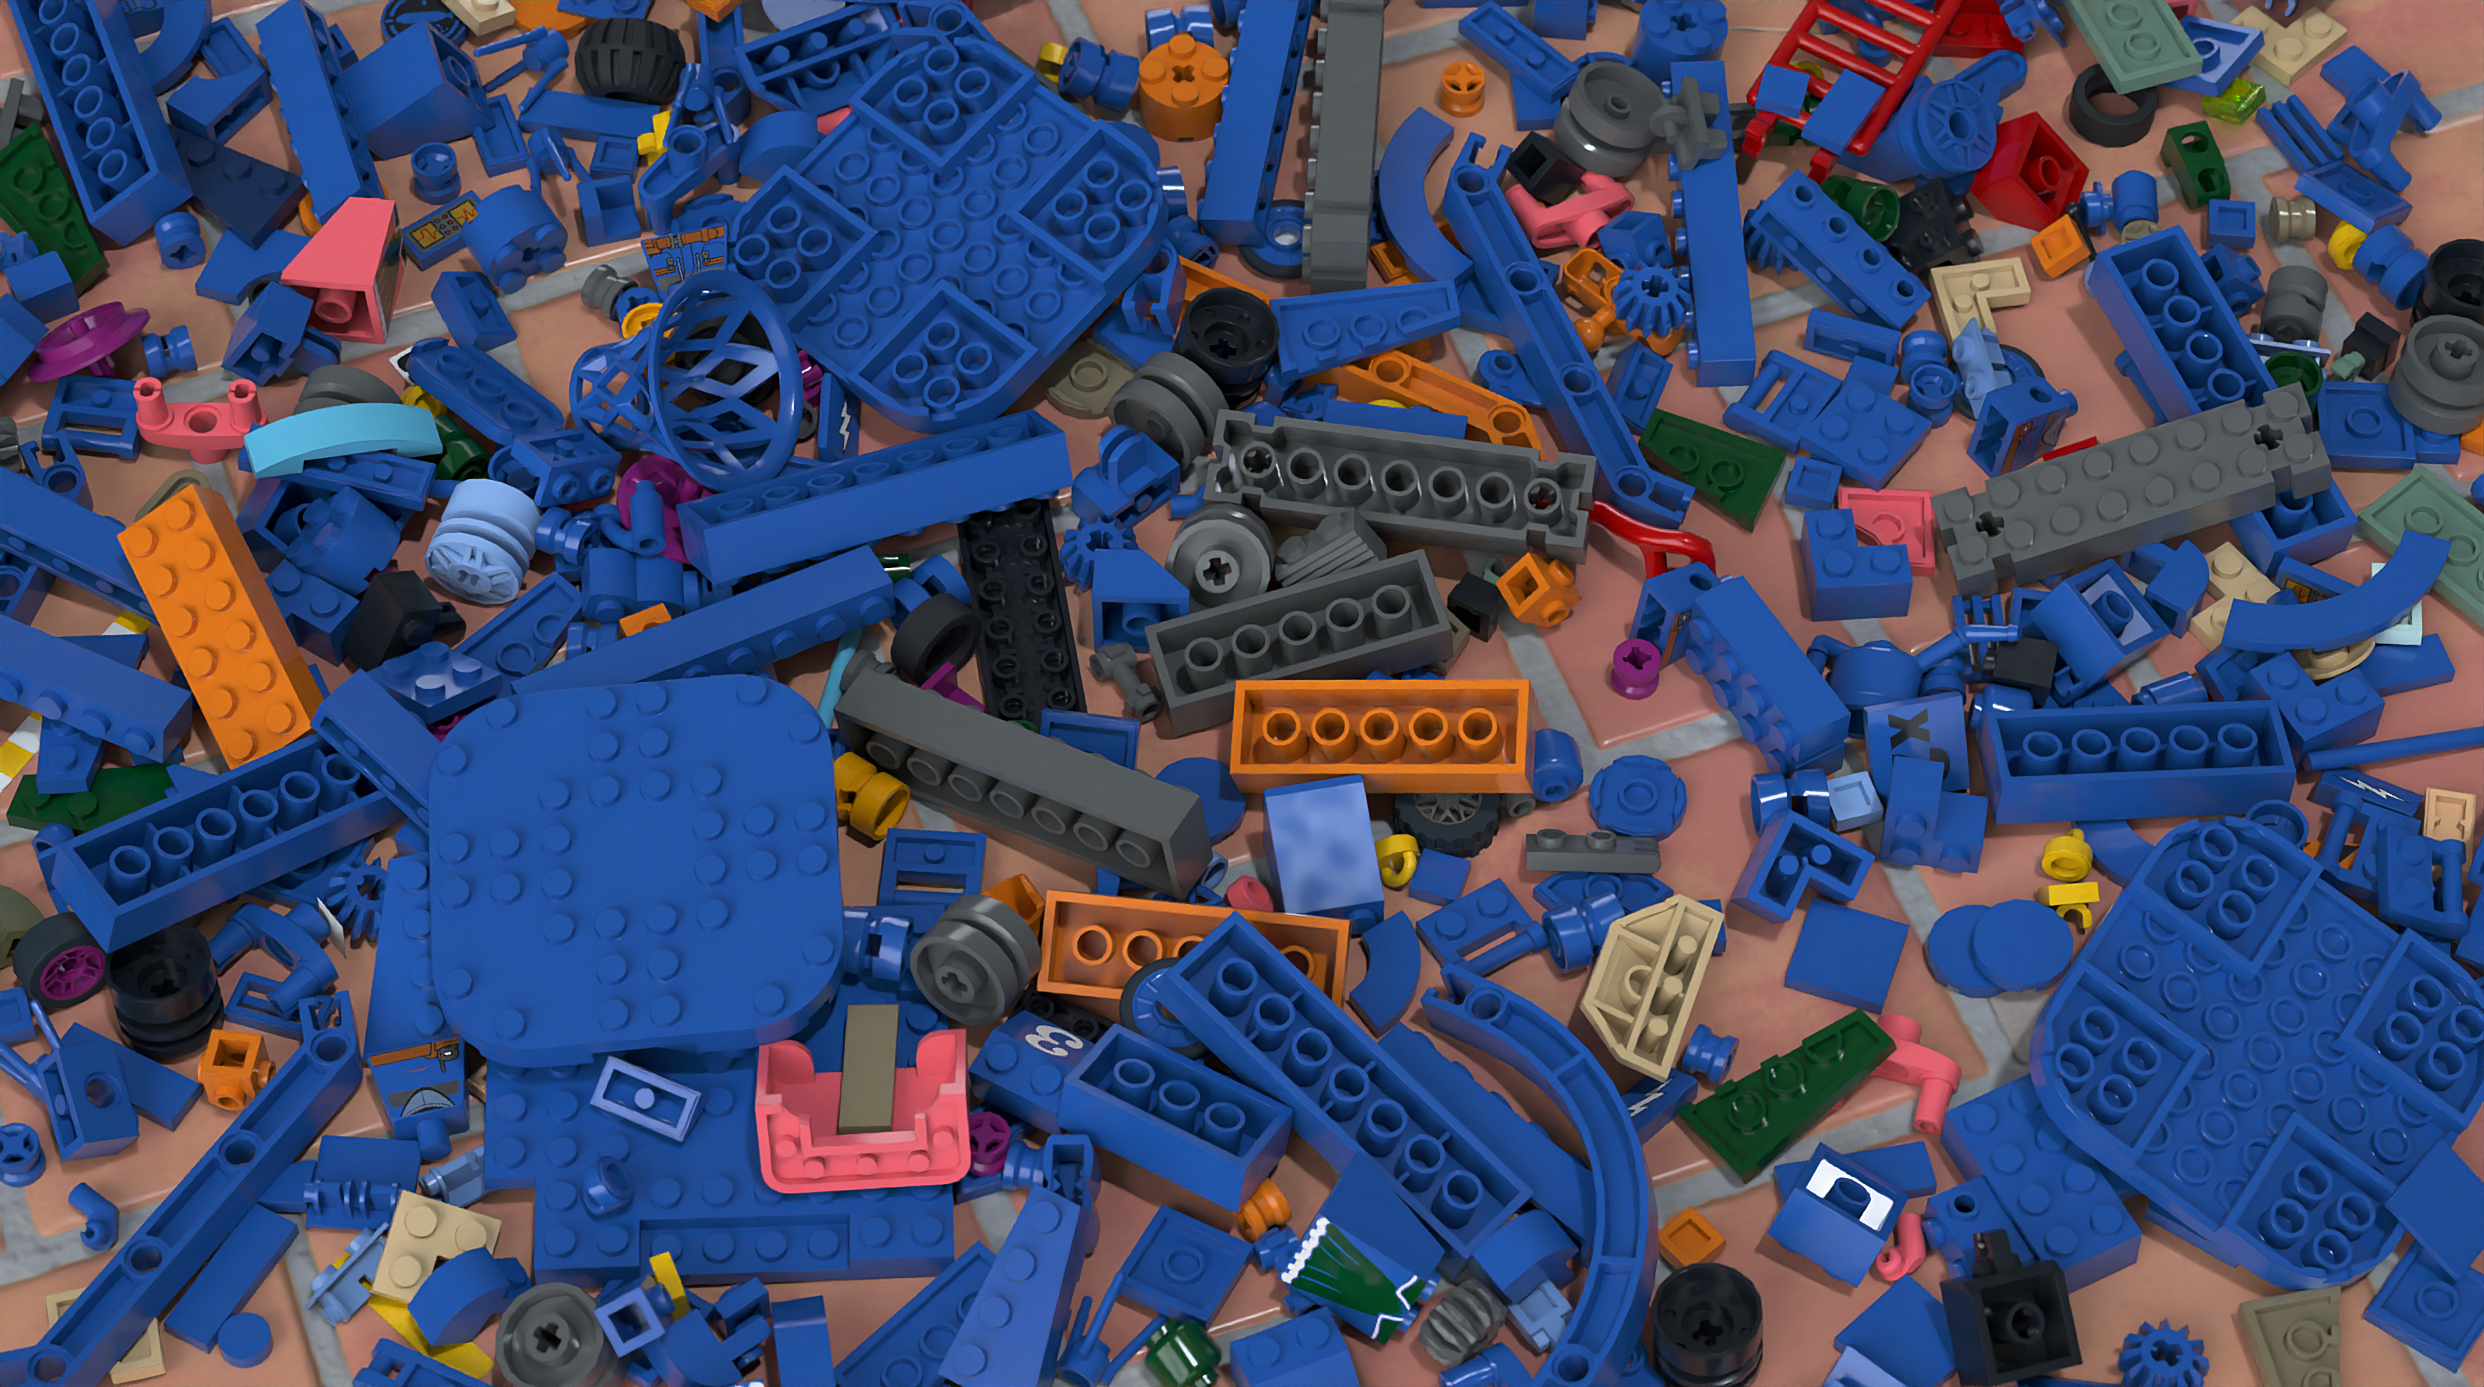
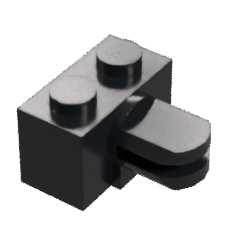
[341,570,467,672]

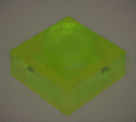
[2201,77,2267,125]

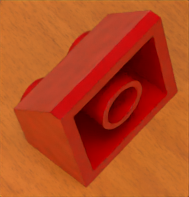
[1969,111,2090,232]

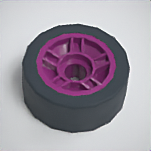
[12,912,107,1009]

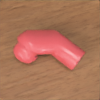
[1875,1213,1926,1282]

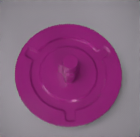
[27,302,150,382]
[616,454,721,565]

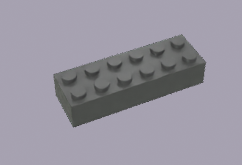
[1144,548,1454,736]

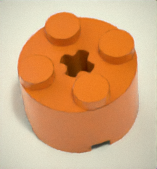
[1139,34,1229,143]

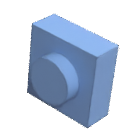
[1827,771,1884,832]

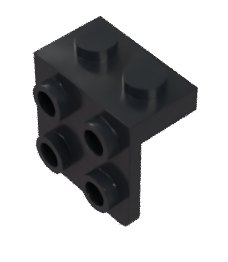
[1881,177,1984,276]

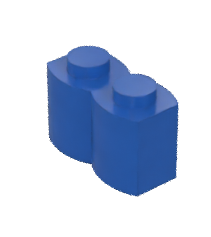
[581,548,685,624]
[1042,1134,1102,1254]

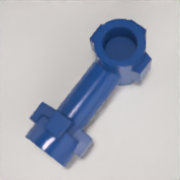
[1251,1227,1323,1317]

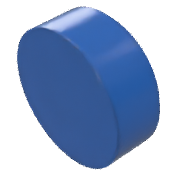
[218,1312,273,1368]

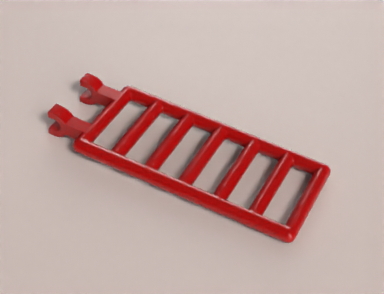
[1740,0,1965,186]

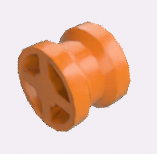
[1440,61,1486,118]
[1230,1177,1292,1242]

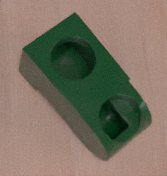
[2159,120,2231,209]

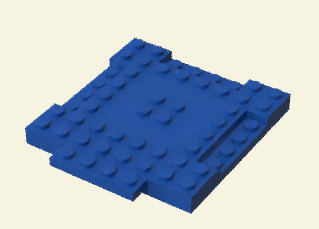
[483,904,955,1288]

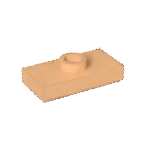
[2421,787,2476,886]

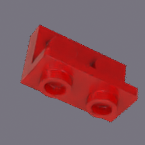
[1932,0,2023,59]

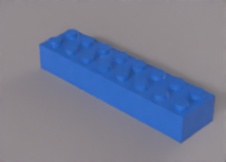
[7,0,194,247]
[2087,224,2359,579]
[676,409,1074,586]
[51,732,409,954]
[1156,910,1535,1281]

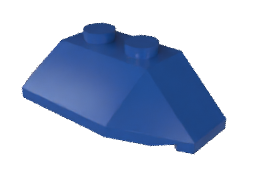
[731,3,898,117]

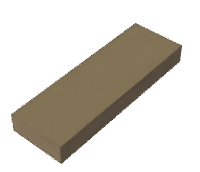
[839,1004,900,1135]

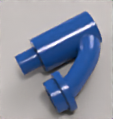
[590,480,666,556]

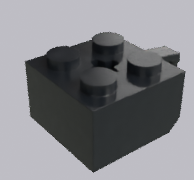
[1939,1229,2083,1387]

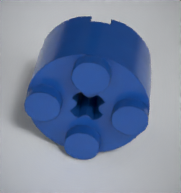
[1631,0,1728,88]
[460,184,568,294]
[286,486,401,597]

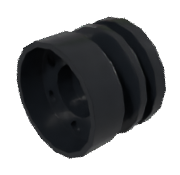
[2409,239,2484,329]
[1170,287,1280,411]
[104,922,225,1058]
[1652,1262,1763,1387]

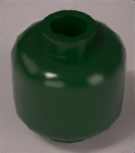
[1145,1317,1222,1387]

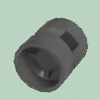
[2259,265,2329,344]

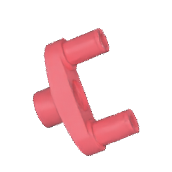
[1504,167,1635,254]
[133,377,269,465]
[1830,1014,1962,1135]

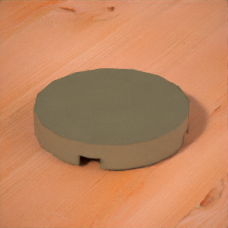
[1043,338,1135,420]

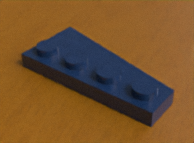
[166,123,309,251]

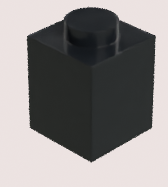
[1507,130,1585,205]
[1981,636,2059,706]

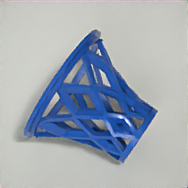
[569,270,803,493]

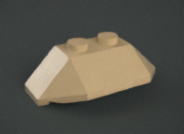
[1580,893,1725,1083]

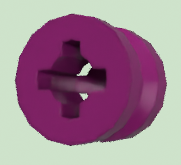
[1611,639,1661,700]
[969,1112,1011,1177]

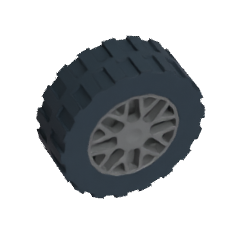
[1393,793,1502,859]

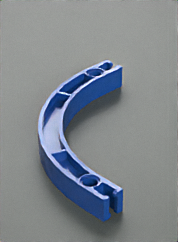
[1420,962,1659,1387]

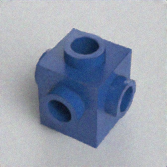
[1597,210,1674,271]
[2200,243,2266,317]

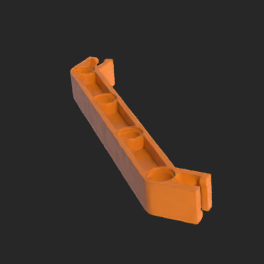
[1108,255,1547,462]

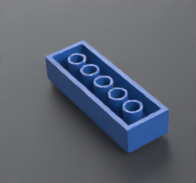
[1978,699,2297,824]

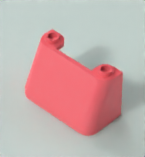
[755,1029,971,1194]

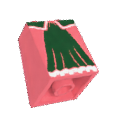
[281,197,407,345]

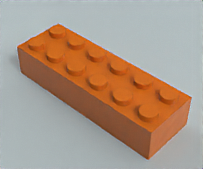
[117,483,324,770]
[1229,679,1537,793]
[1037,889,1352,1011]

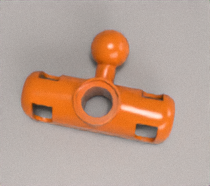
[1562,248,1685,356]

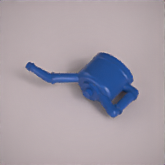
[1806,623,2022,740]

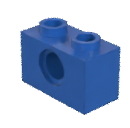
[36,1041,140,1162]

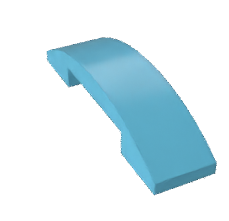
[244,403,443,479]

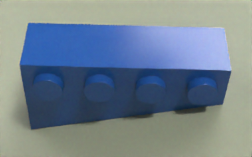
[937,1183,1095,1387]

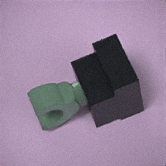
[2328,311,2401,382]
[1447,558,1502,642]

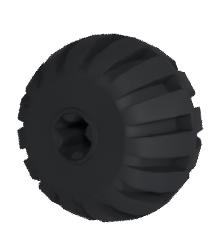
[574,17,686,106]
[674,296,780,406]

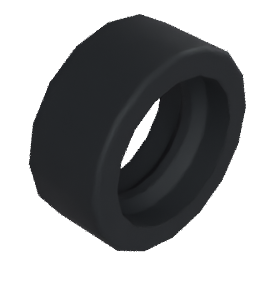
[2069,63,2158,147]
[890,593,982,686]

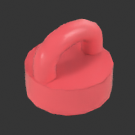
[1223,875,1274,911]

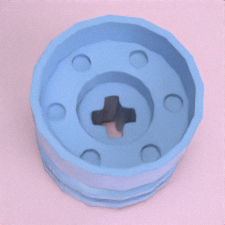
[424,479,544,604]

